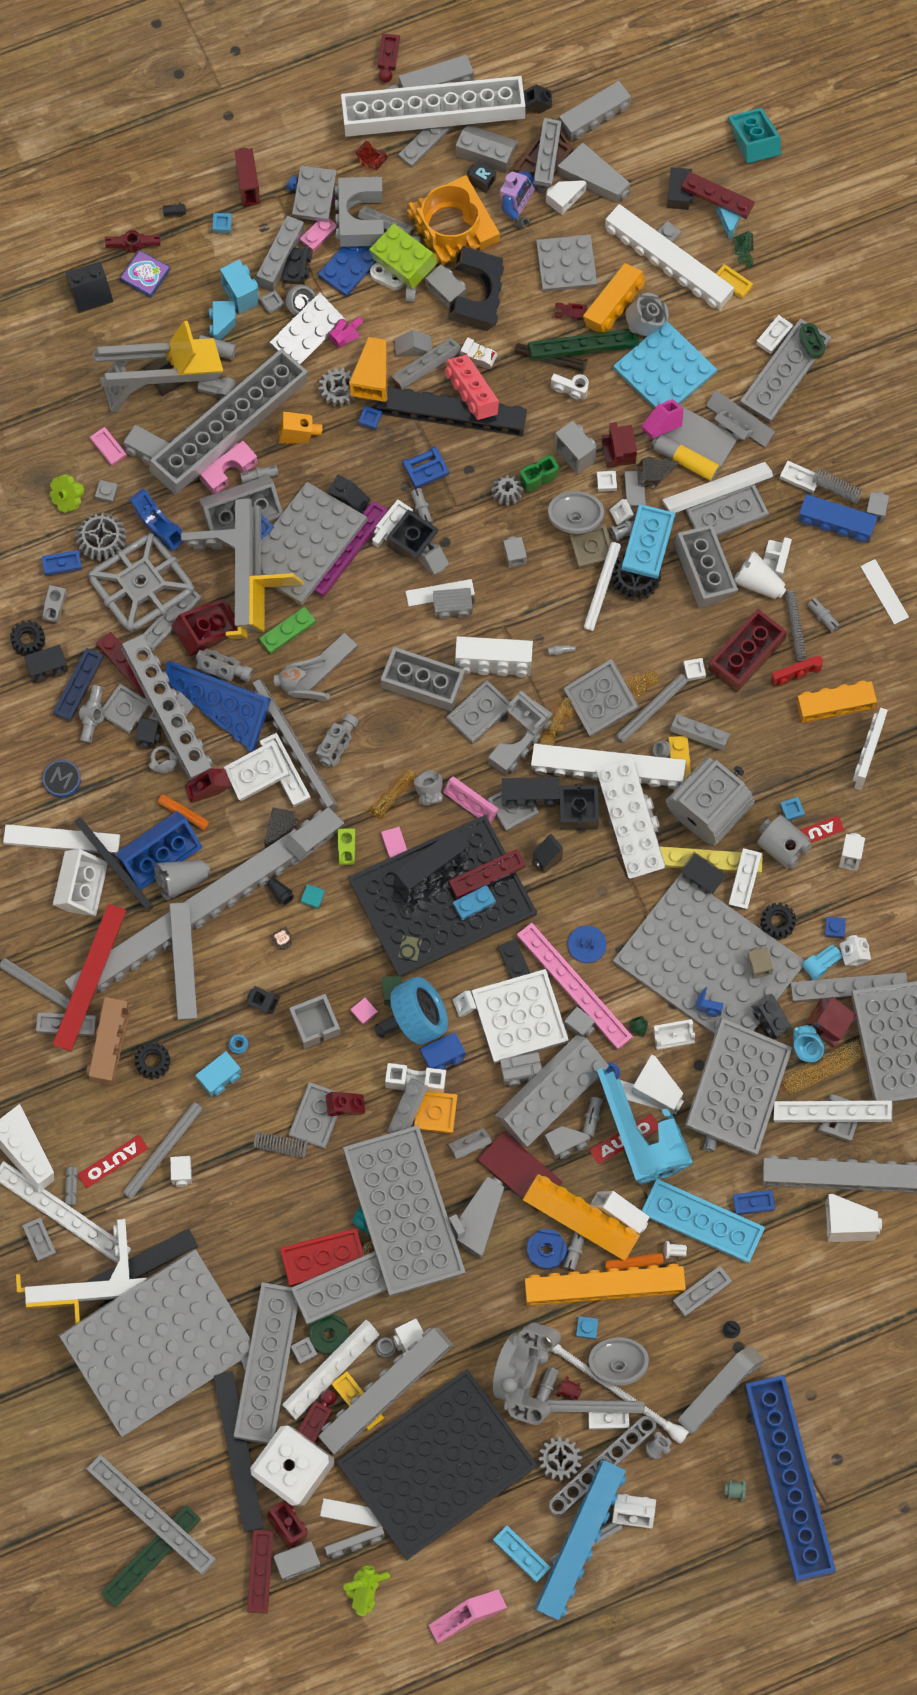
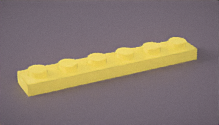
[659,846,763,875]

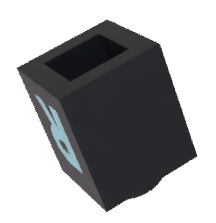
[467,161,496,193]

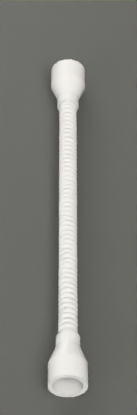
[547,1338,689,1445]

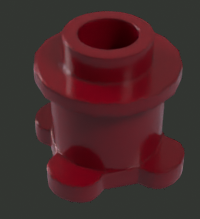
[557,1376,582,1400]

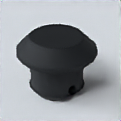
[723,1321,740,1338]

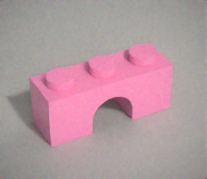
[200,441,258,495]

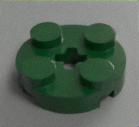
[309,1314,349,1355]

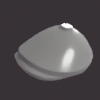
[286,284,317,316]

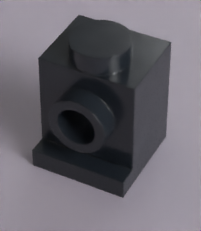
[247,986,281,1014]

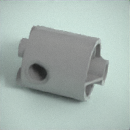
[757,815,812,870]

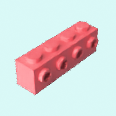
[445,355,499,420]

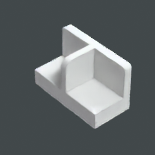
[764,537,792,580]

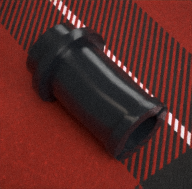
[163,202,186,217]

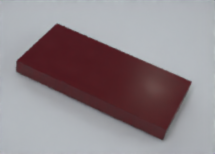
[477,1131,562,1212]

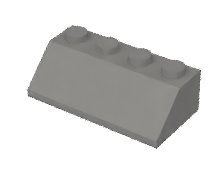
[199,475,283,531]
[673,525,738,608]

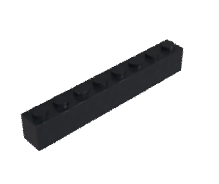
[377,386,527,437]

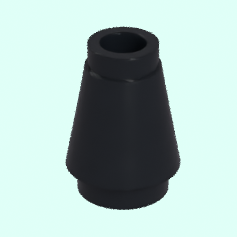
[267,878,294,906]

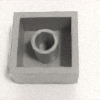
[554,421,596,475]

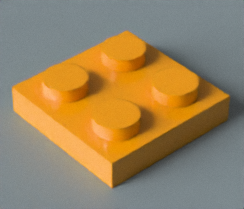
[414,1091,457,1134]

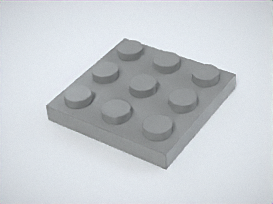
[536,235,597,292]
[564,659,640,737]

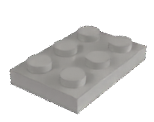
[292,166,337,222]

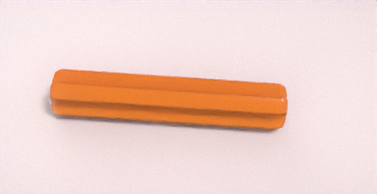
[158,794,209,830]
[605,1253,664,1271]

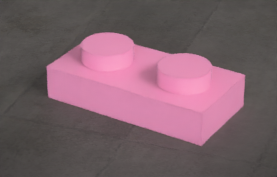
[300,218,338,252]

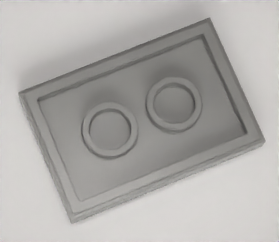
[446,680,510,744]
[289,1082,338,1150]

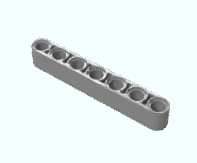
[549,1416,656,1518]

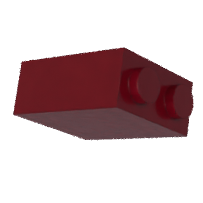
[235,148,260,207]

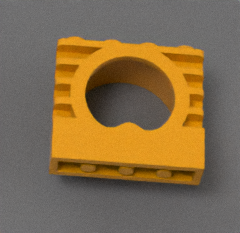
[406,175,500,266]

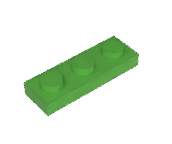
[259,607,316,655]

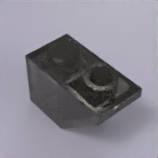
[637,457,678,488]

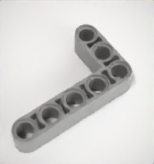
[677,1346,766,1435]

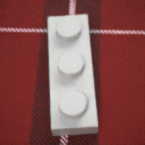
[729,848,762,909]

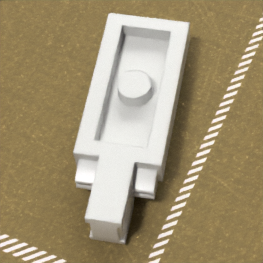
[372,500,413,548]

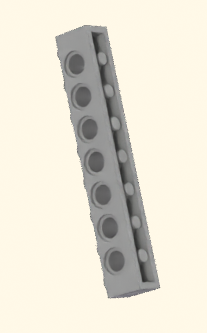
[121,634,213,781]

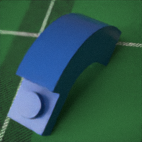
[129,488,183,551]

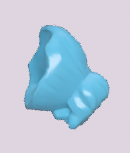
[793,1025,824,1062]

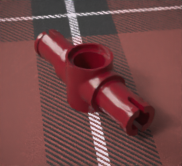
[105,230,161,253]

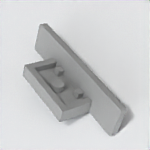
[707,391,775,447]

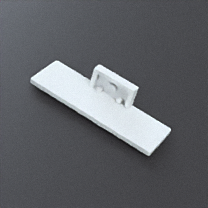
[597,758,665,879]

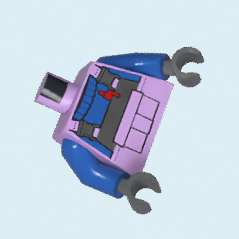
[500,171,546,229]

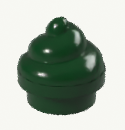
[629,1016,648,1037]

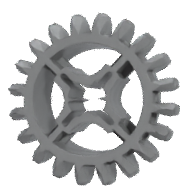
[76,512,127,562]

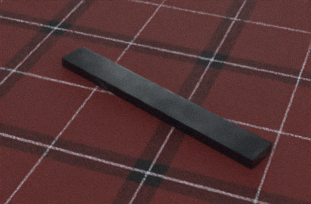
[214,1371,264,1533]

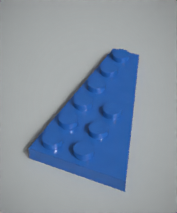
[165,661,271,752]

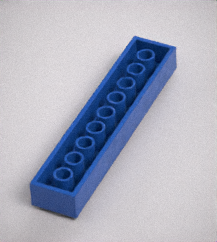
[744,1375,836,1584]

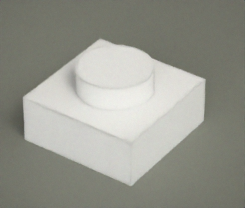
[597,471,617,492]
[610,499,634,525]
[683,658,706,681]
[453,991,476,1017]

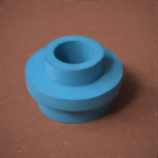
[229,1034,248,1054]

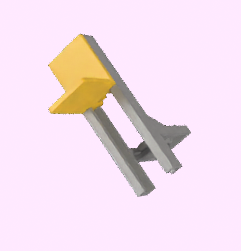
[92,321,223,413]
[181,499,304,639]

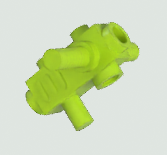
[343,1566,390,1616]

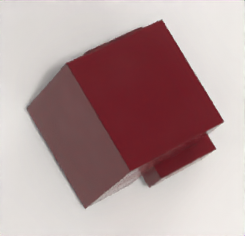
[601,422,637,468]
[805,997,856,1047]

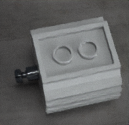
[666,757,755,846]

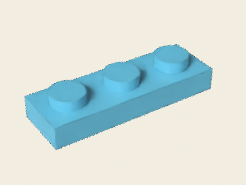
[493,1526,551,1583]

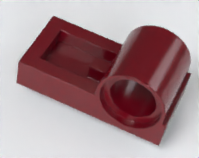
[325,1092,365,1116]

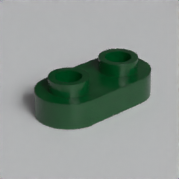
[799,323,826,359]

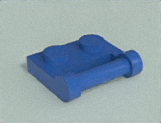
[402,446,449,489]

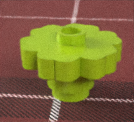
[50,474,84,513]

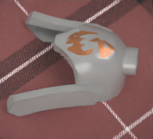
[274,654,330,701]

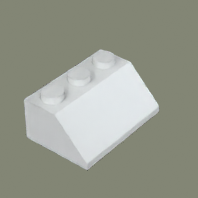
[53,849,108,917]

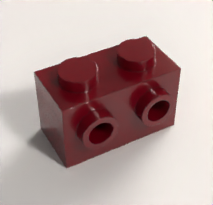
[266,1500,308,1550]

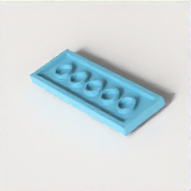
[642,1179,765,1264]

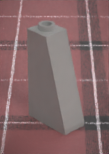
[557,143,630,203]
[452,1177,504,1260]

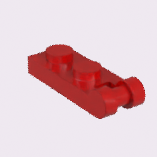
[771,656,823,686]

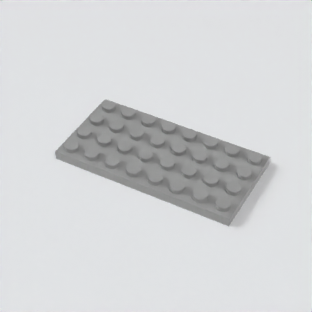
[343,1125,466,1297]

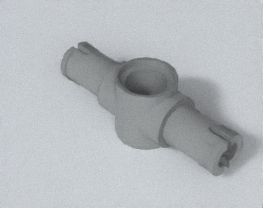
[79,685,105,743]

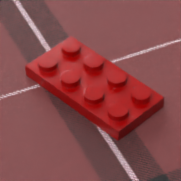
[280,1228,364,1287]

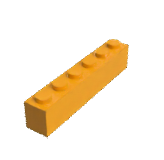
[523,1174,640,1261]

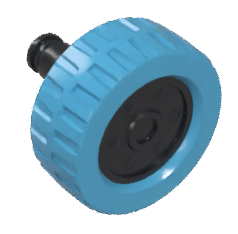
[374,977,448,1044]

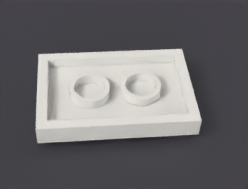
[224,741,291,801]

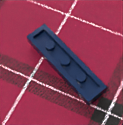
[53,648,104,722]

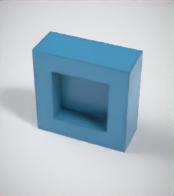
[212,213,232,233]
[780,797,805,821]
[576,1316,598,1340]

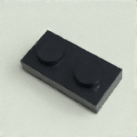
[498,939,530,979]

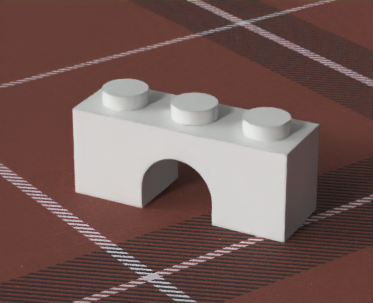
[385,1063,446,1093]

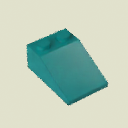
[728,108,781,163]

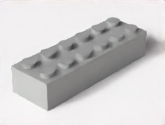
[495,1035,609,1147]

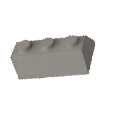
[456,124,519,173]

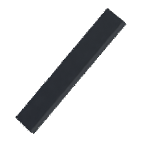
[74,817,153,912]
[86,1229,198,1302]

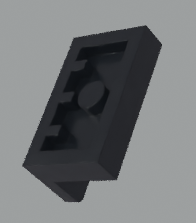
[283,245,312,285]
[751,994,792,1039]

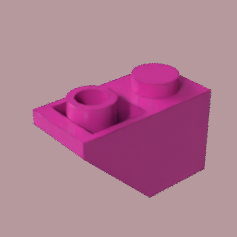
[641,399,684,439]

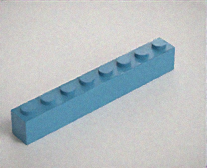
[534,1460,626,1620]

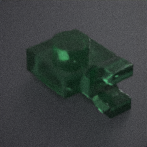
[734,231,754,267]

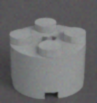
[626,293,669,336]

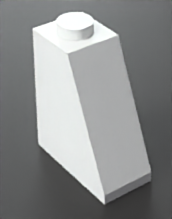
[632,1055,684,1115]
[590,1191,649,1234]

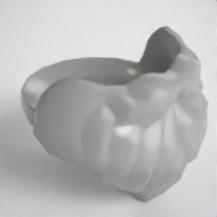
[148,746,179,774]

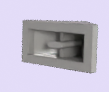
[395,330,432,357]

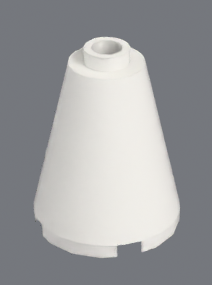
[734,551,786,599]

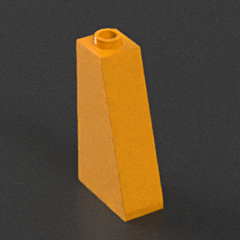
[349,337,388,402]

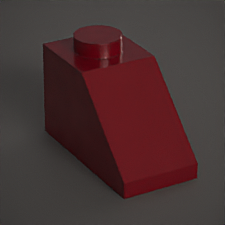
[185,768,231,803]

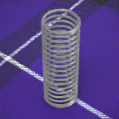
[812,468,863,504]
[254,1131,308,1158]

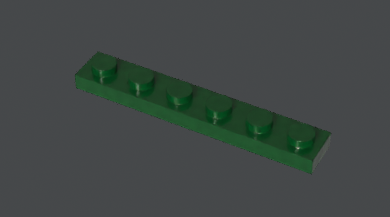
[527,329,639,361]
[101,1505,201,1608]

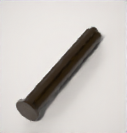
[515,343,588,374]

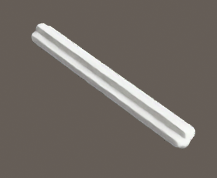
[584,542,621,631]

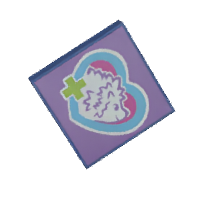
[120,250,171,298]

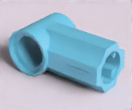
[802,944,842,980]

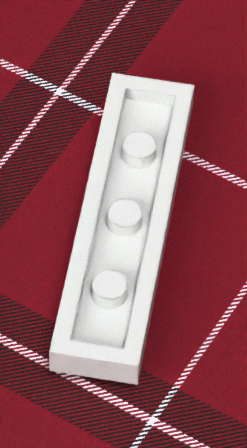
[260,733,311,807]

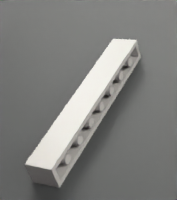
[605,204,734,311]
[531,744,686,789]

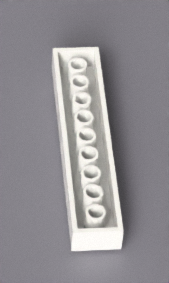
[341,76,525,137]

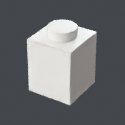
[170,1156,192,1187]

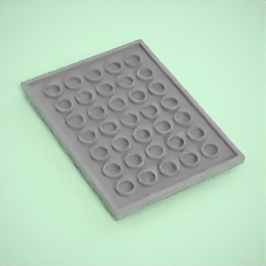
[613,873,805,1035]
[59,1248,251,1437]

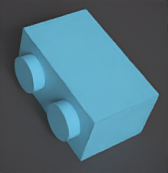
[196,1051,242,1098]

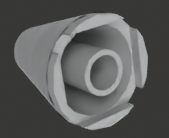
[154,860,210,900]

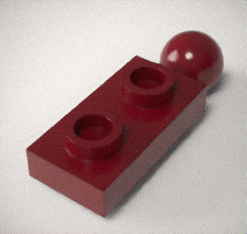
[378,33,400,83]
[298,1389,337,1443]

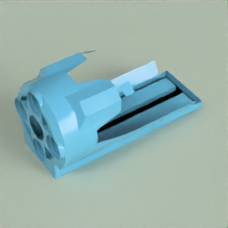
[597,1068,693,1185]

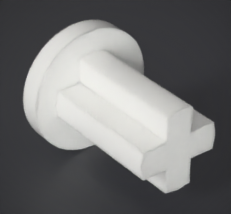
[664,1241,687,1259]

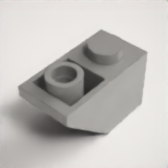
[544,1126,590,1160]

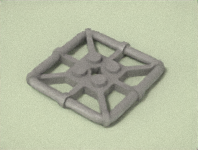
[88,533,195,632]

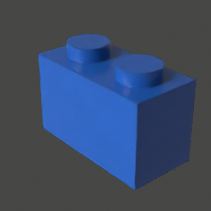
[420,1032,466,1070]

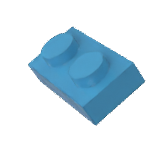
[452,885,496,920]

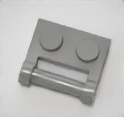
[818,1094,858,1142]

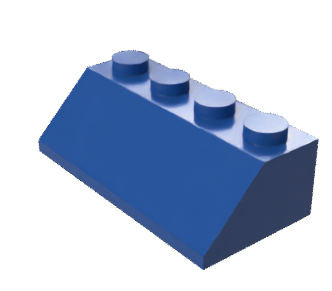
[115,811,202,890]

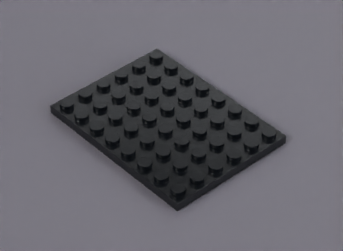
[348,815,537,977]
[336,1369,538,1561]

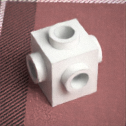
[840,935,871,967]

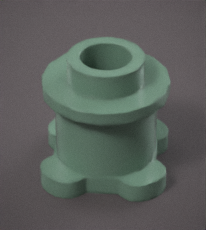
[724,1479,746,1502]

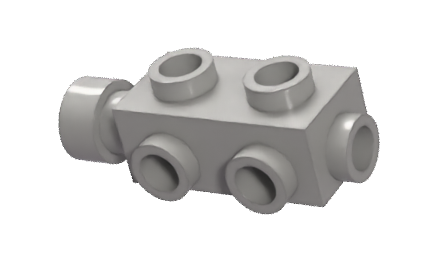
[196,648,253,682]
[316,714,359,767]

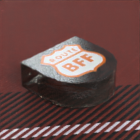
[269,926,292,950]

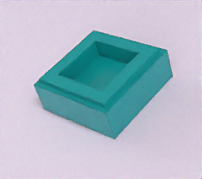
[301,884,325,909]

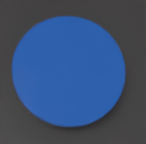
[568,926,606,963]

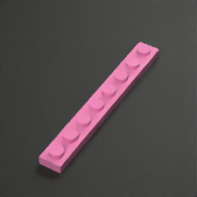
[517,923,633,1050]

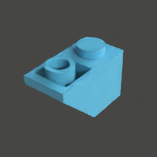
[209,301,236,340]

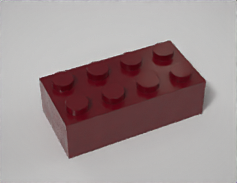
[708,609,787,693]

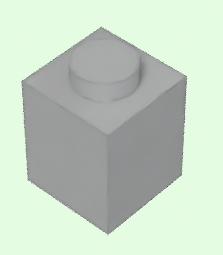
[866,492,889,523]
[503,536,527,568]
[564,1007,595,1038]

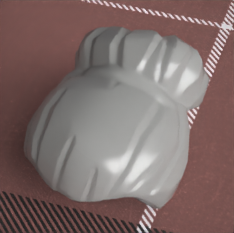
[414,770,443,806]

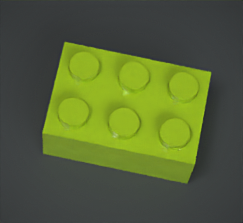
[369,223,437,289]

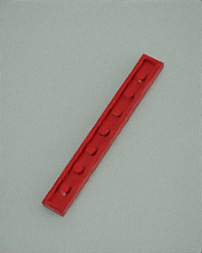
[53,904,127,1052]

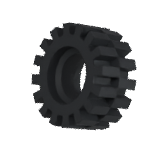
[10,620,45,656]
[760,902,796,940]
[134,1042,171,1080]

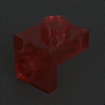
[356,141,388,170]

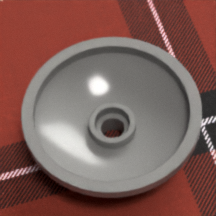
[548,491,604,534]
[589,1337,649,1385]

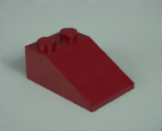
[171,599,238,656]

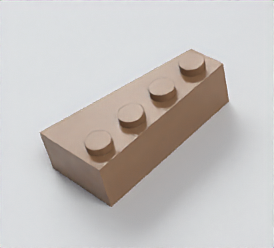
[86,997,130,1086]

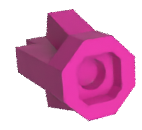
[327,317,363,348]

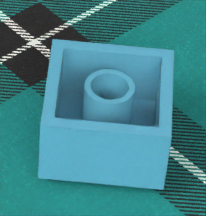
[220,260,260,314]

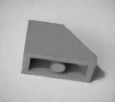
[417,541,449,575]

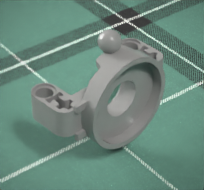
[493,1323,561,1425]

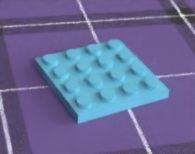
[613,321,717,409]

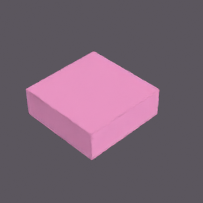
[350,998,378,1025]

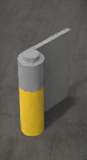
[652,406,738,481]

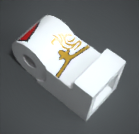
[460,337,498,369]

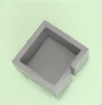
[289,994,340,1049]

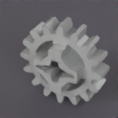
[319,367,355,407]
[538,1436,582,1481]

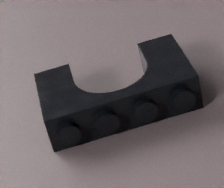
[448,246,504,331]

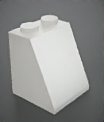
[825,1194,882,1242]

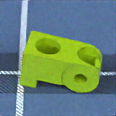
[338,829,356,865]

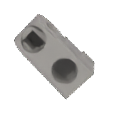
[42,585,68,623]

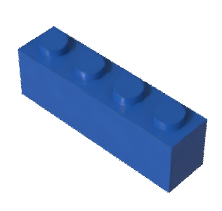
[798,494,877,543]

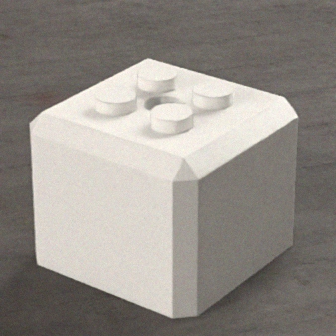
[250,1425,334,1507]

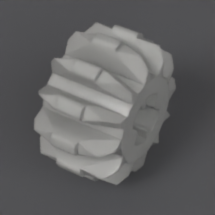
[491,474,523,507]

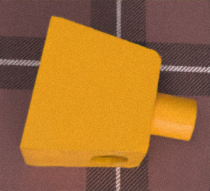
[279,412,322,443]

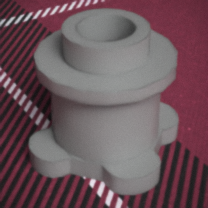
[645,1432,672,1459]

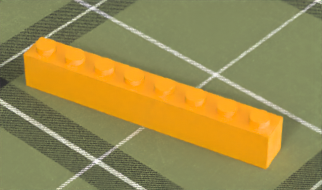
[525,1264,686,1306]

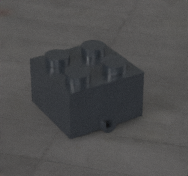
[559,783,599,830]

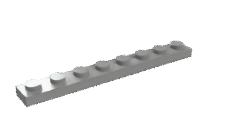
[253,679,339,811]
[87,1455,216,1576]

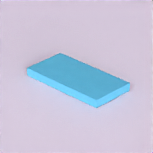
[621,504,675,579]

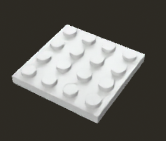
[472,969,569,1064]

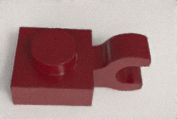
[554,303,587,319]

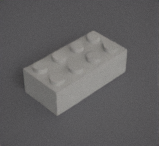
[381,647,465,712]

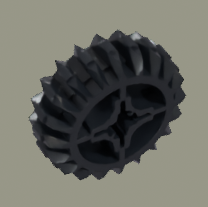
[611,554,661,601]

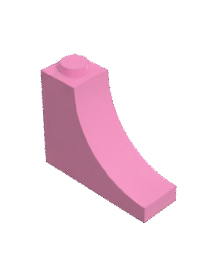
[429,1590,507,1644]

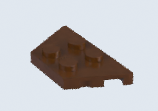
[513,118,573,177]

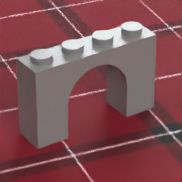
[335,177,384,247]

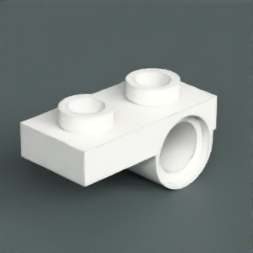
[551,374,588,401]

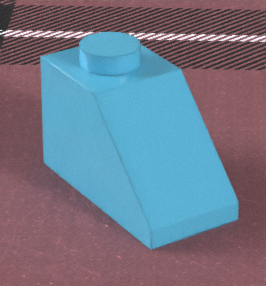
[715,205,742,239]

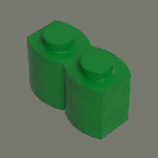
[520,456,559,492]

